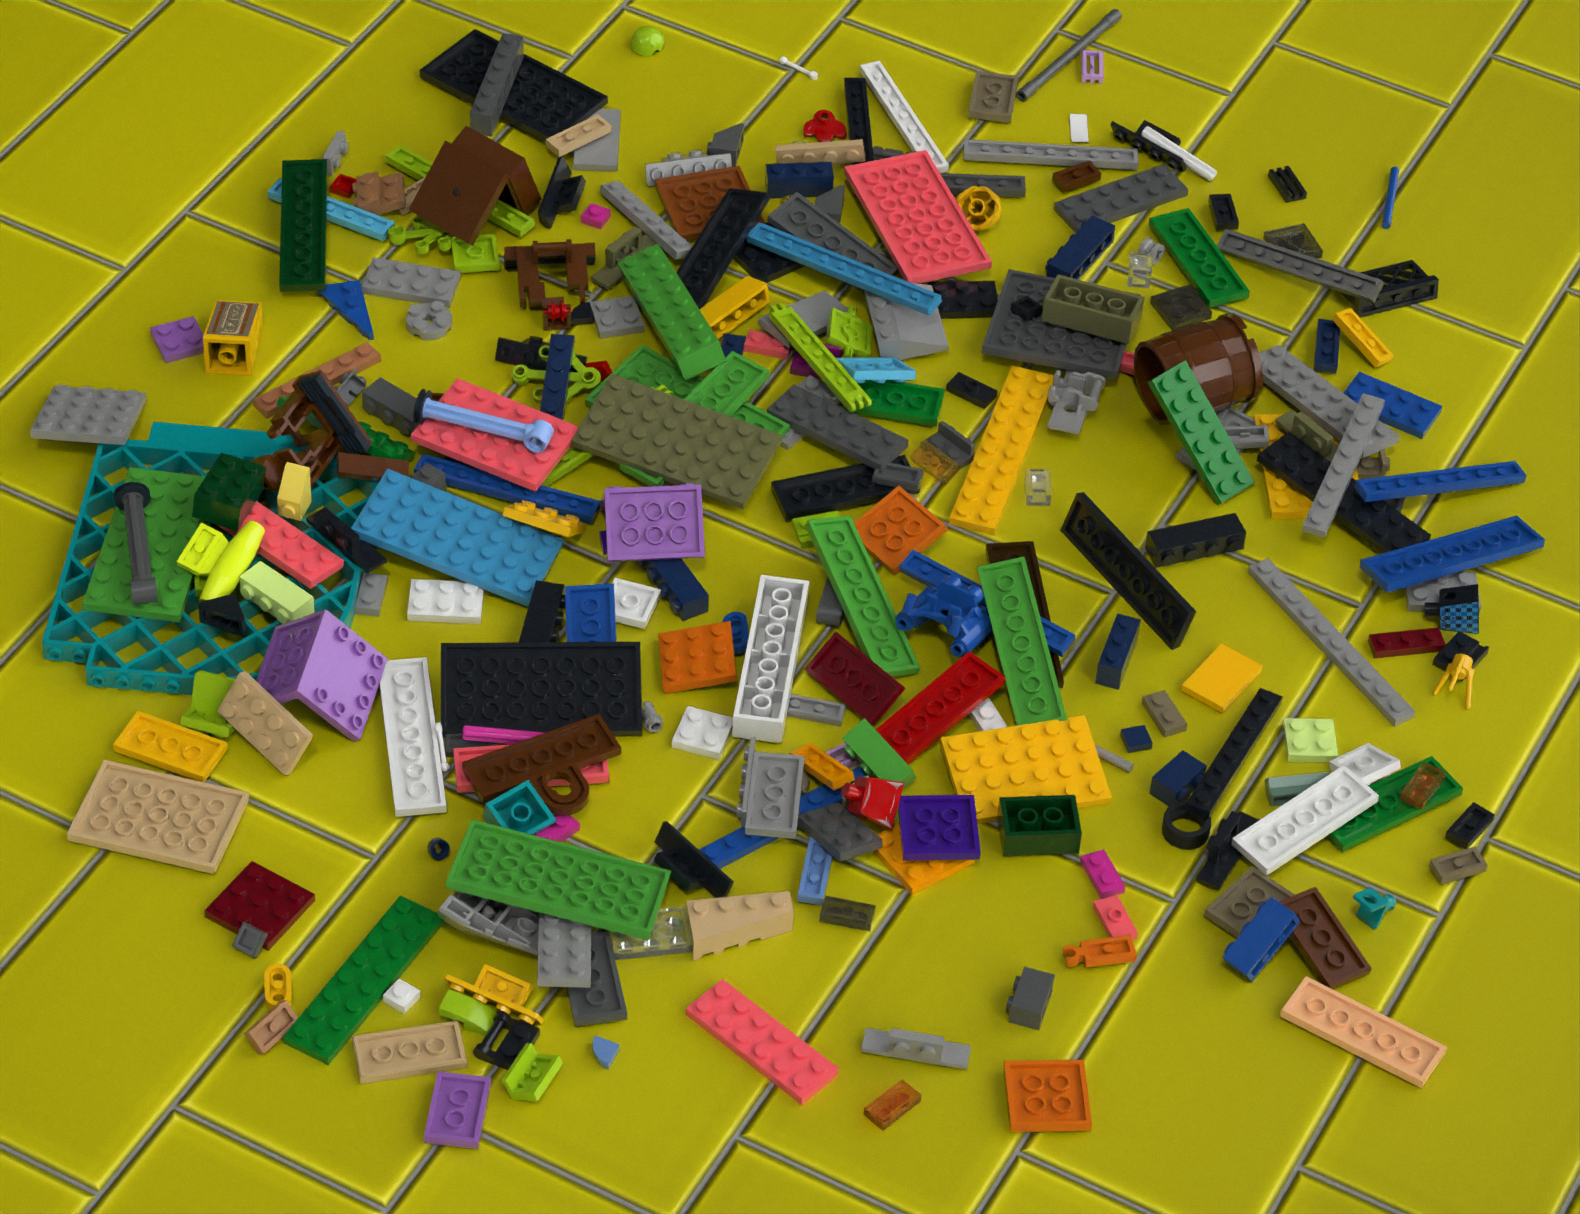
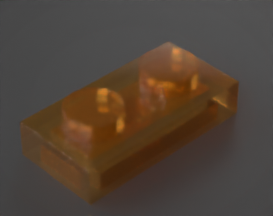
[1400,762,1446,810]
[864,1079,921,1131]

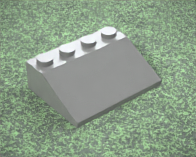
[864,282,949,360]

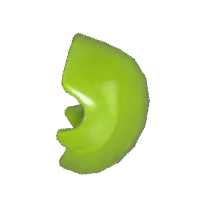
[631,26,665,56]

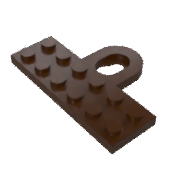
[462,714,621,816]

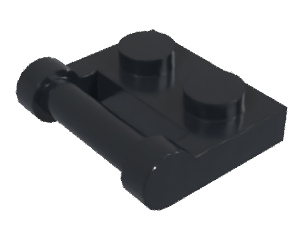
[473,1011,540,1070]

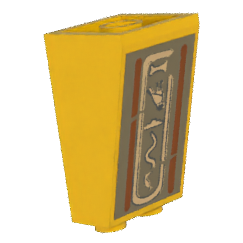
[203,300,263,376]

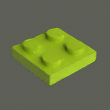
[451,234,500,273]

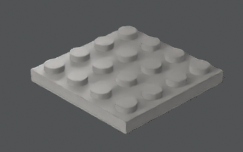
[30,385,146,445]

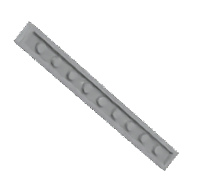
[1248,558,1415,727]

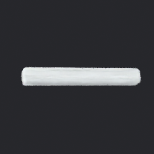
[1141,126,1217,181]

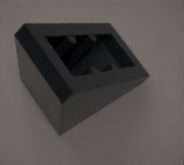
[198,594,246,638]

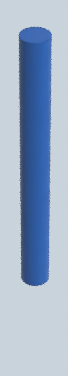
[1382,167,1399,229]

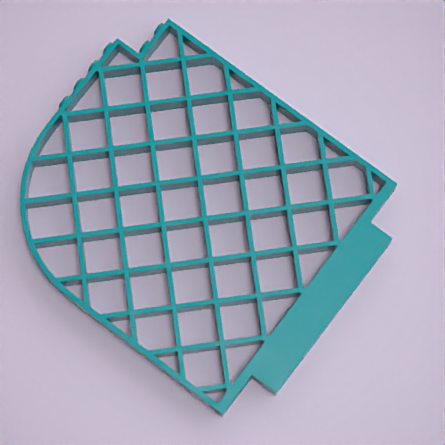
[42,422,379,695]

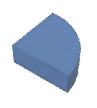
[593,1036,619,1069]

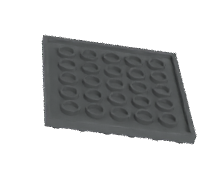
[982,269,1141,380]

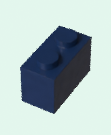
[1149,750,1207,806]

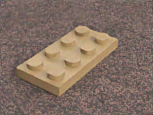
[217,671,314,775]

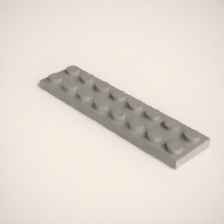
[1259,345,1399,458]

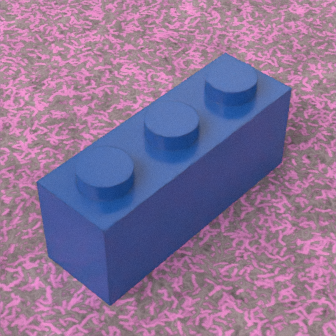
[1223,896,1300,983]

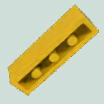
[699,276,770,339]

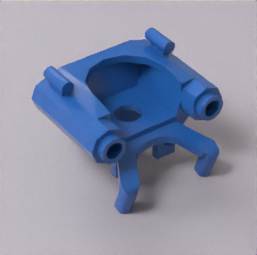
[895,575,992,657]

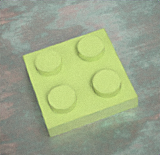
[1283,718,1338,762]

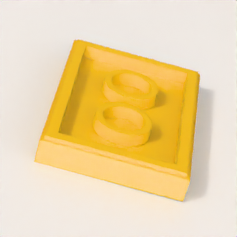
[1181,643,1263,713]

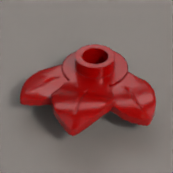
[803,110,847,142]

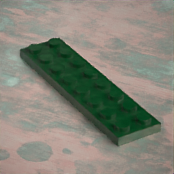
[279,159,327,292]

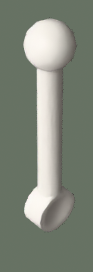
[779,56,818,80]
[435,722,450,772]

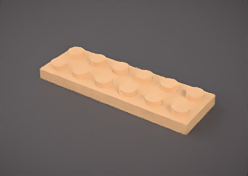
[1280,976,1447,1088]

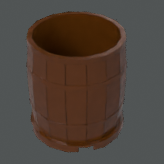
[1134,313,1263,425]

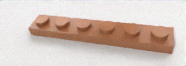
[253,342,381,419]

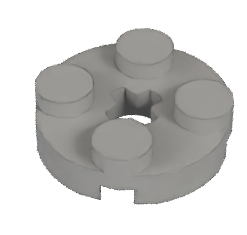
[406,301,452,340]

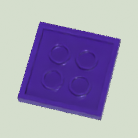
[898,795,981,861]

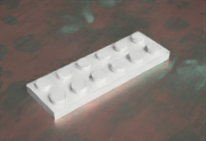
[1231,765,1379,876]

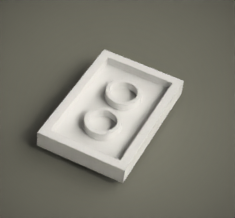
[407,579,484,624]

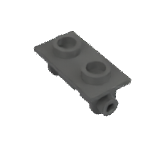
[334,367,366,407]

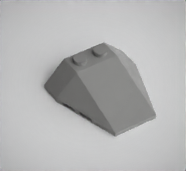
[438,892,539,955]

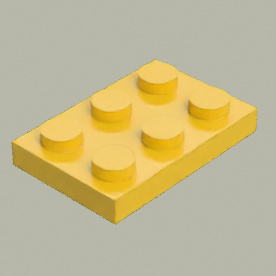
[503,500,586,537]

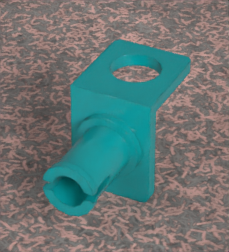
[1353,887,1396,929]

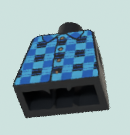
[1425,584,1479,634]

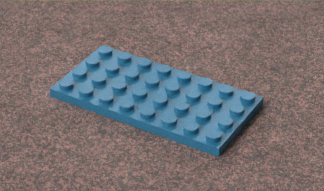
[351,468,564,607]

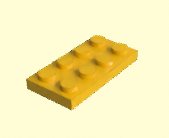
[113,711,228,782]

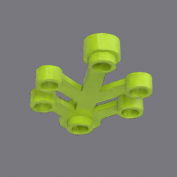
[388,217,457,254]
[511,345,601,404]

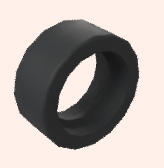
[1162,801,1211,850]

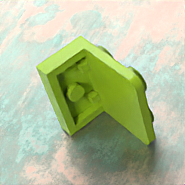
[181,670,236,738]

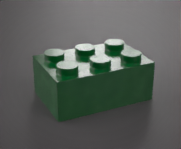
[192,453,266,531]
[997,795,1082,856]

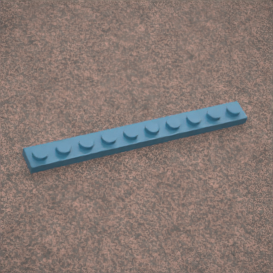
[746,222,942,316]

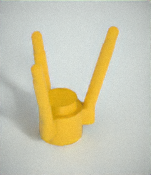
[1433,654,1475,710]

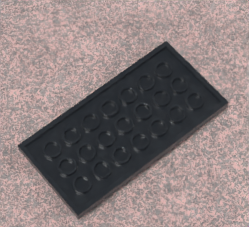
[420,29,608,142]
[441,642,642,737]

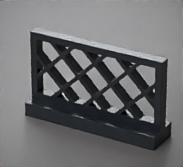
[1340,260,1439,318]

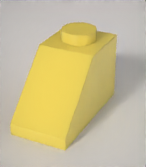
[277,462,312,521]

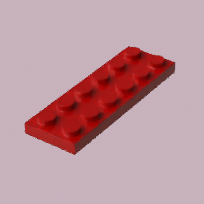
[875,651,1006,765]

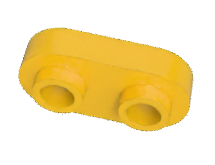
[264,964,292,1010]

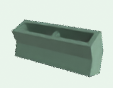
[1265,772,1329,806]

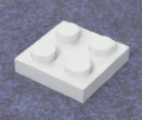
[612,578,661,629]
[672,706,733,760]
[1329,743,1401,786]

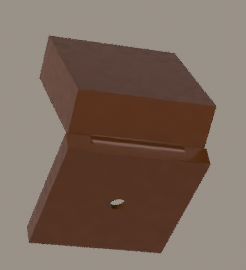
[408,126,542,246]

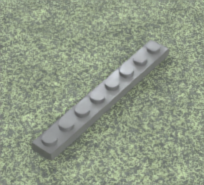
[963,139,1138,170]
[1302,393,1385,538]

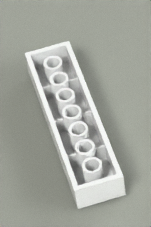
[732,575,809,743]

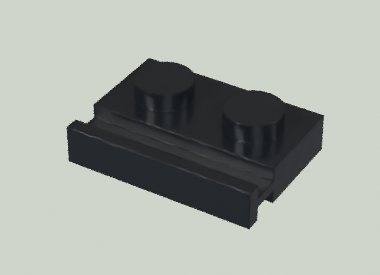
[1432,631,1489,681]

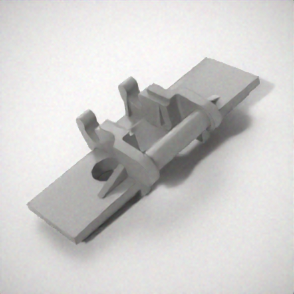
[1047,370,1106,435]

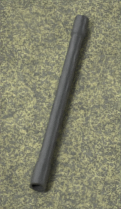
[1016,9,1122,102]

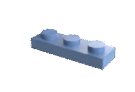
[797,837,833,905]

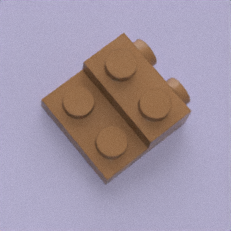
[352,171,406,215]

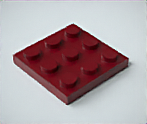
[204,861,315,951]

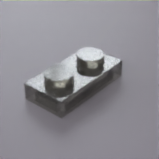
[819,896,876,931]

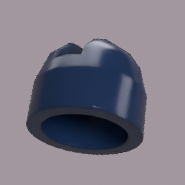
[427,837,450,860]

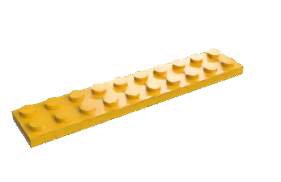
[949,365,1054,535]

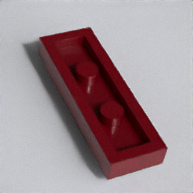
[1368,627,1446,658]

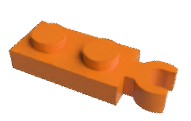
[1062,935,1137,968]

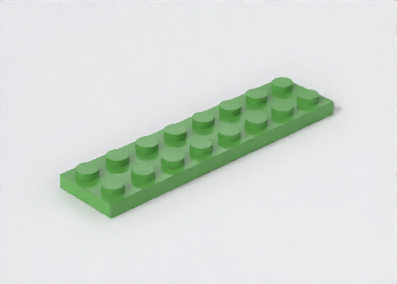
[619,351,770,487]
[805,516,920,677]
[977,557,1067,726]

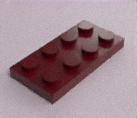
[804,631,906,726]

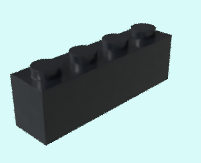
[1145,513,1246,568]
[519,580,566,642]

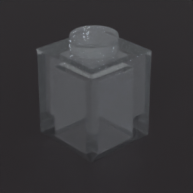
[1127,252,1152,288]
[1024,469,1052,506]

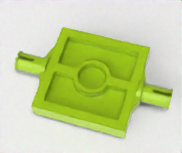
[826,305,873,358]

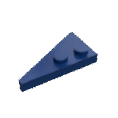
[316,280,374,340]

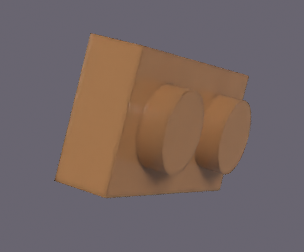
[244,1000,298,1055]

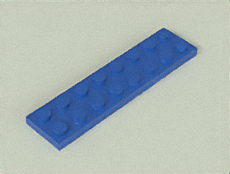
[1359,515,1545,592]

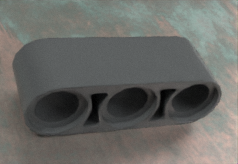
[816,578,845,627]

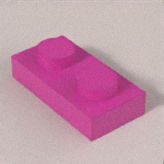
[534,814,580,842]
[1080,849,1125,899]

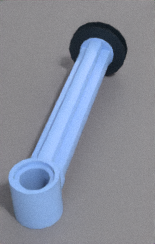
[413,389,554,453]

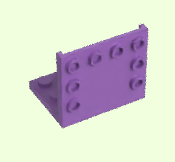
[600,483,705,562]
[256,609,388,742]

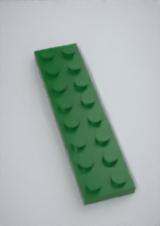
[283,895,445,1065]

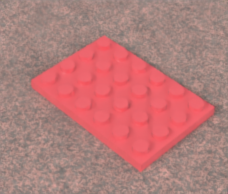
[411,378,579,492]

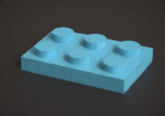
[836,357,916,383]

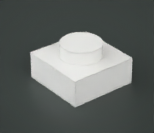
[383,979,420,1014]

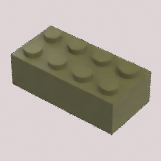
[1041,274,1144,344]

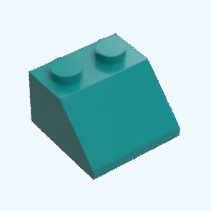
[482,780,556,835]

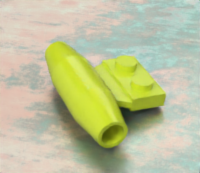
[176,520,265,602]

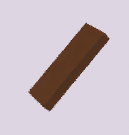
[337,452,409,482]

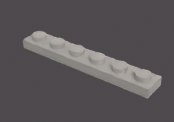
[600,181,692,260]

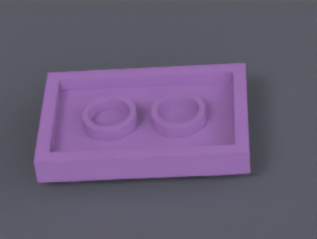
[424,1071,491,1149]

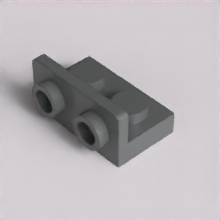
[921,421,975,474]

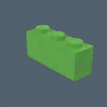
[842,718,917,791]

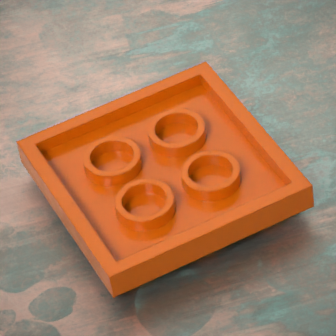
[854,485,948,575]
[658,621,738,694]
[1003,1060,1092,1132]

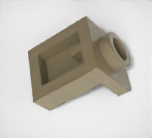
[1356,449,1390,479]

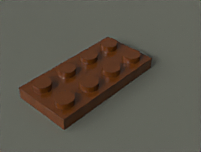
[1279,887,1372,989]

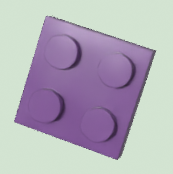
[150,316,204,363]

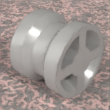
[1137,237,1165,265]

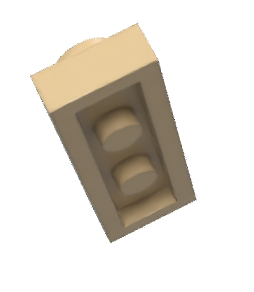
[546,114,611,157]

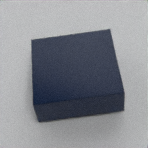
[1120,725,1153,753]

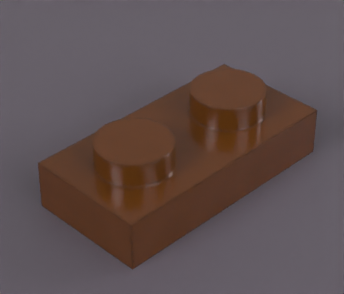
[1052,161,1101,193]

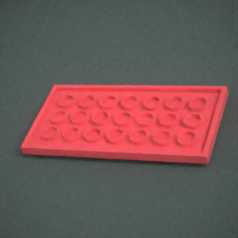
[844,150,992,284]

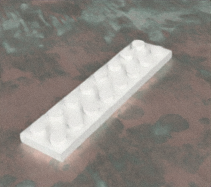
[379,657,447,817]

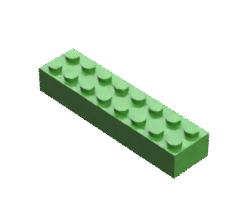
[617,243,726,380]

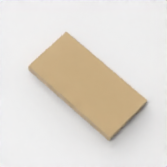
[352,1021,467,1084]

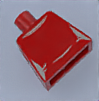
[841,777,904,829]

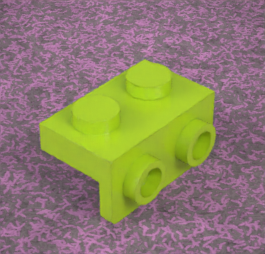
[502,1043,563,1101]

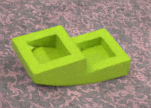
[439,989,497,1036]

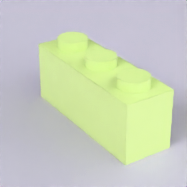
[239,561,314,624]

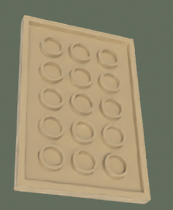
[67,760,249,874]

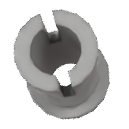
[642,701,663,733]

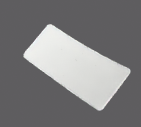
[1070,114,1089,142]

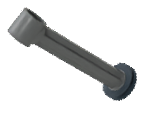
[113,482,158,605]

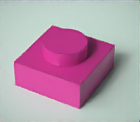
[581,203,611,229]

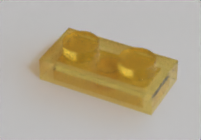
[910,440,961,485]

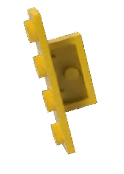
[444,964,544,1025]

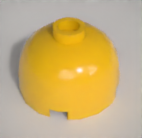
[957,186,1002,231]

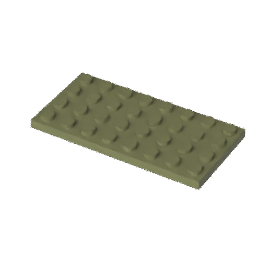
[571,373,782,509]

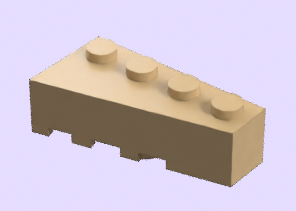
[685,891,794,961]

